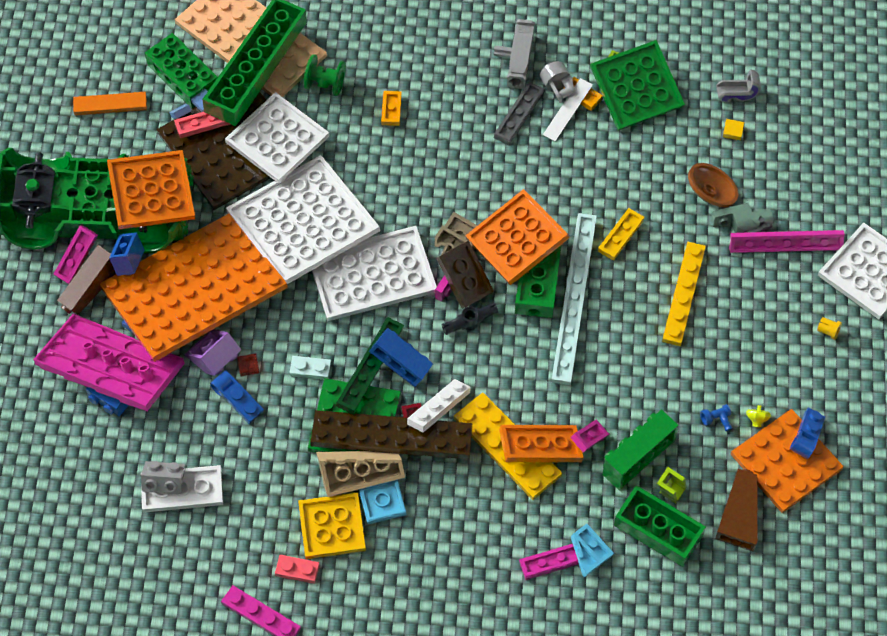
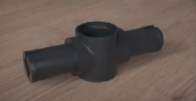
[441,302,499,335]

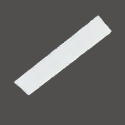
[543,78,593,141]

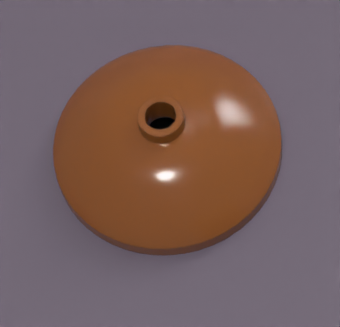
[688,163,738,207]

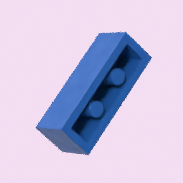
[369,328,433,387]

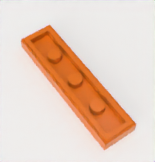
[73,92,147,116]

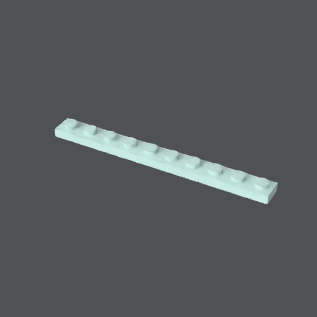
[551,213,597,385]

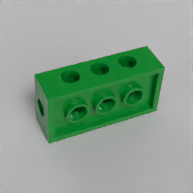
[144,33,218,109]
[515,245,562,318]

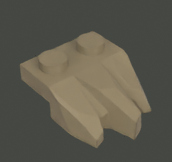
[435,212,478,255]

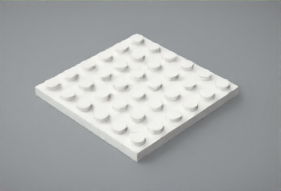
[226,155,380,284]

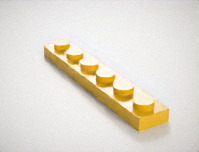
[662,241,706,346]

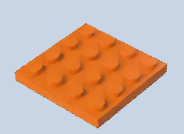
[107,150,195,229]
[465,189,570,286]
[731,409,844,513]

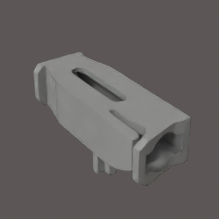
[494,19,535,89]

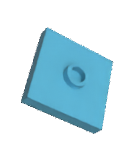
[358,480,406,525]

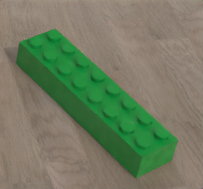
[202,0,307,126]

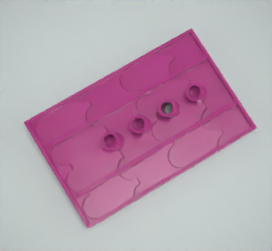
[33,314,185,411]

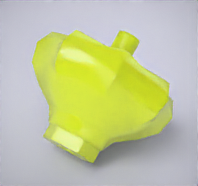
[746,405,771,427]

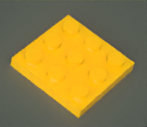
[298,492,366,559]

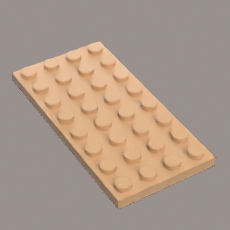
[175,0,327,97]

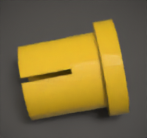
[817,317,842,340]

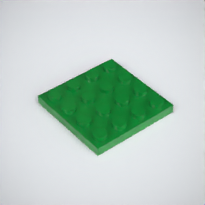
[590,40,685,131]
[308,378,401,453]

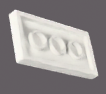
[141,465,223,513]

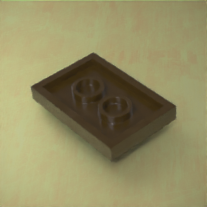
[436,241,494,309]

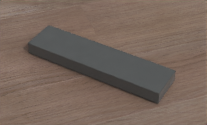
[493,82,545,145]

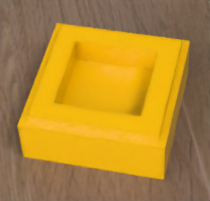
[723,119,744,141]

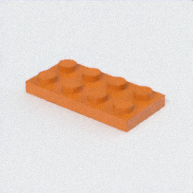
[499,425,584,462]

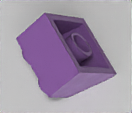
[185,329,241,376]

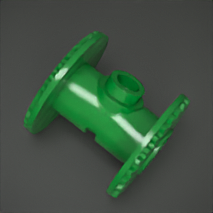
[304,54,346,96]

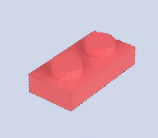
[275,555,320,584]

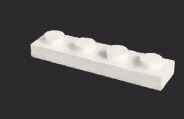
[407,379,470,432]

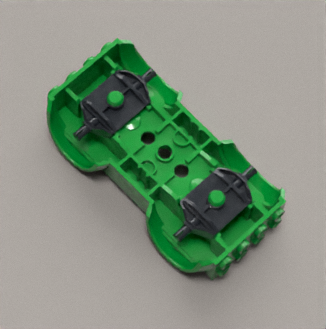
[0,148,193,254]

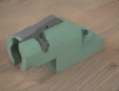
[711,203,774,233]

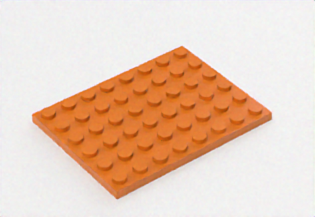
[100,214,288,362]

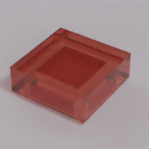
[237,353,260,377]

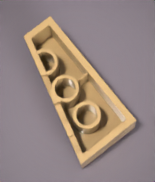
[316,451,405,497]

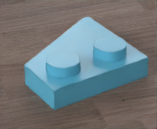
[571,524,614,577]

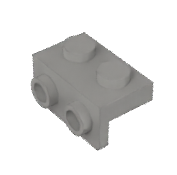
[141,461,185,494]

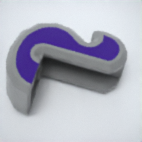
[716,69,762,102]

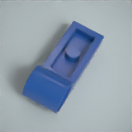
[210,371,264,424]
[790,407,825,459]

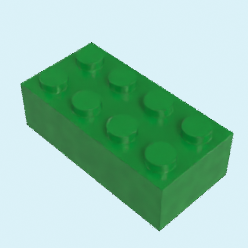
[602,409,679,491]
[614,485,706,567]

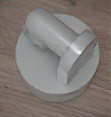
[540,61,575,103]

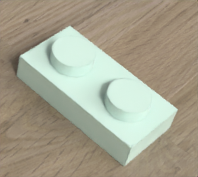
[290,356,331,380]

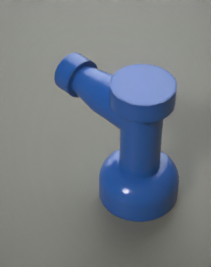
[700,404,733,431]

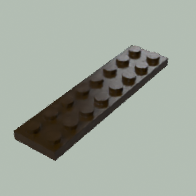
[310,410,472,460]

